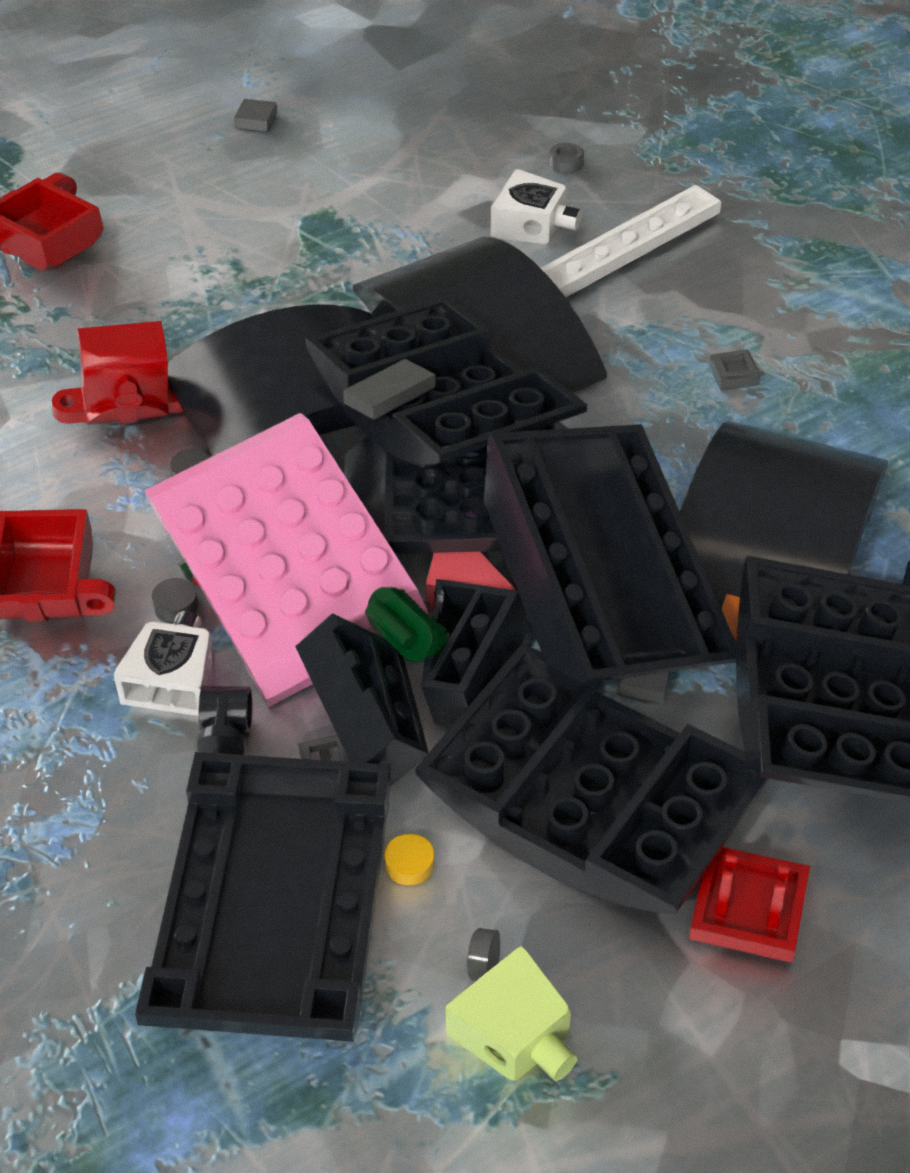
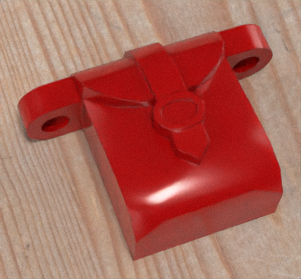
[0,172,104,271]
[52,321,183,425]
[0,509,116,622]

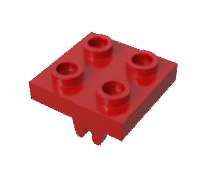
[689,847,810,963]

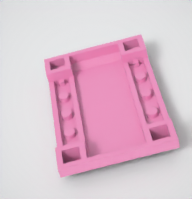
[144,413,429,708]

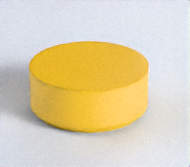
[384,834,435,885]

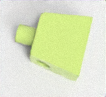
[445,945,578,1081]

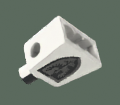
[491,169,582,244]
[114,611,214,716]

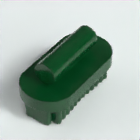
[365,586,448,662]

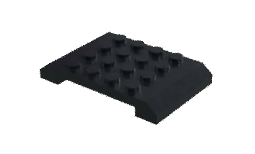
[135,752,391,1042]

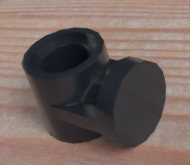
[197,686,253,755]

